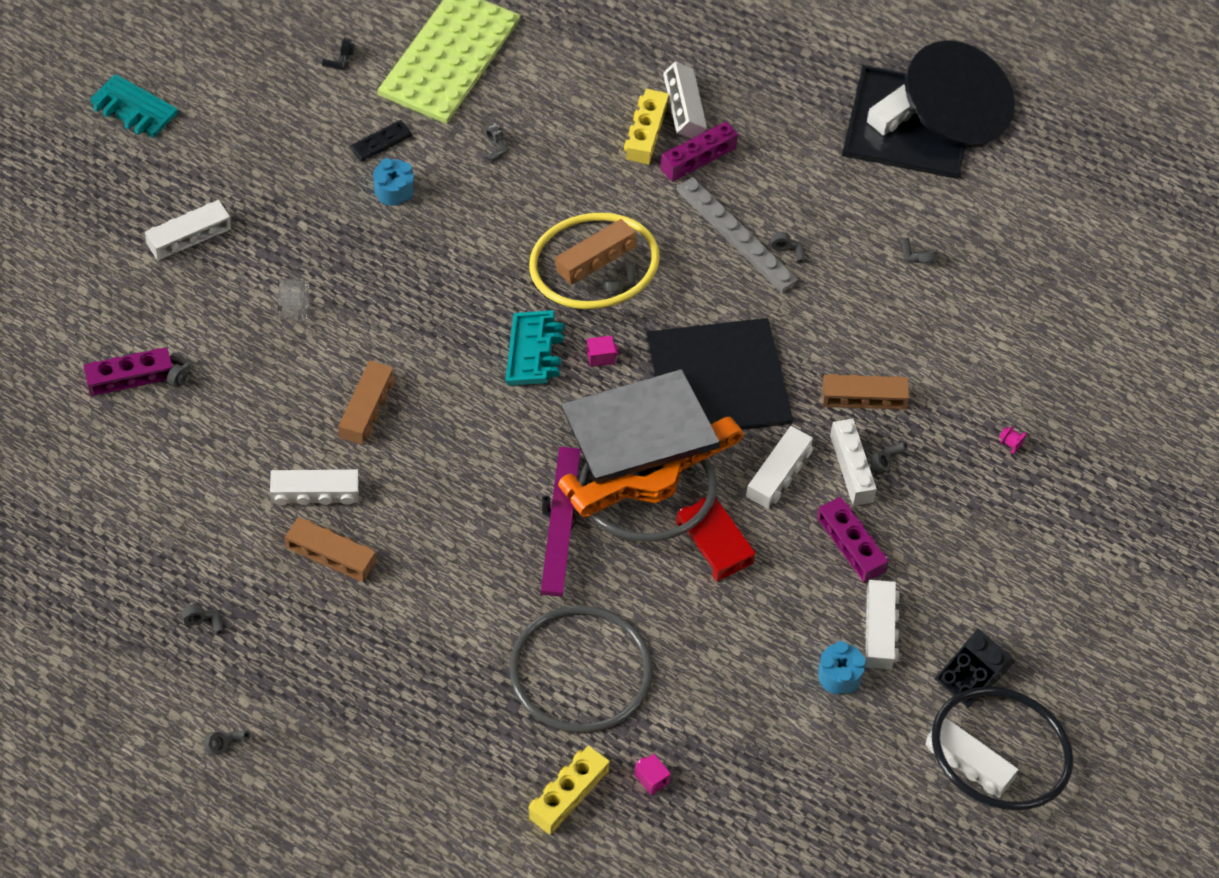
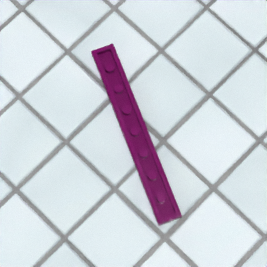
[541,446,580,597]

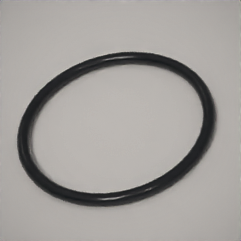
[931,687,1073,811]

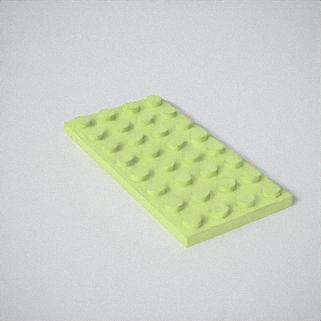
[377,0,520,124]

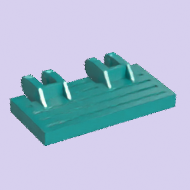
[90,74,178,138]
[505,310,565,386]

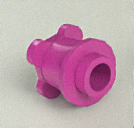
[999,426,1027,454]

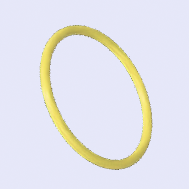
[529,213,660,309]

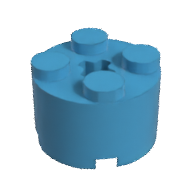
[373,158,414,206]
[818,641,865,694]

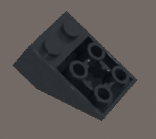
[935,629,1016,708]

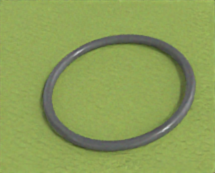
[579,458,717,542]
[509,605,653,733]

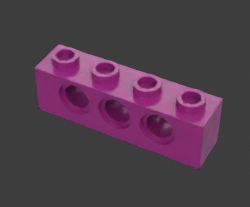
[660,121,738,182]
[83,347,172,397]
[817,496,888,583]

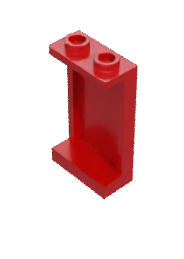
[676,497,756,582]

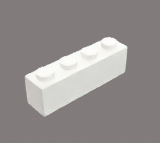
[663,61,707,139]
[867,84,916,136]
[145,200,231,261]
[830,419,877,506]
[746,426,813,509]
[270,469,359,505]
[865,580,899,669]
[925,717,1018,798]

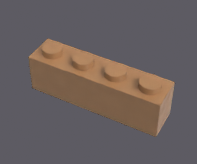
[555,219,637,285]
[338,360,396,445]
[822,374,909,410]
[285,517,376,582]

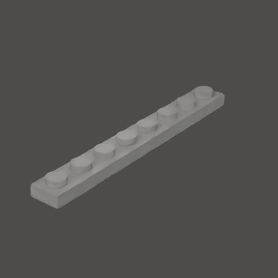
[677,177,798,293]

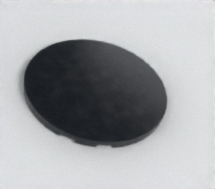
[905,40,1015,147]

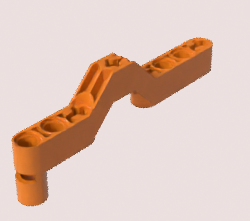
[558,417,744,517]

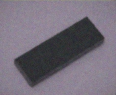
[350,120,412,162]

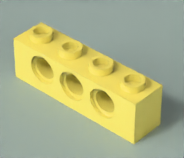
[624,89,669,164]
[529,745,610,835]

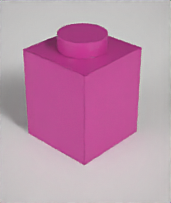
[587,336,619,367]
[634,754,671,796]

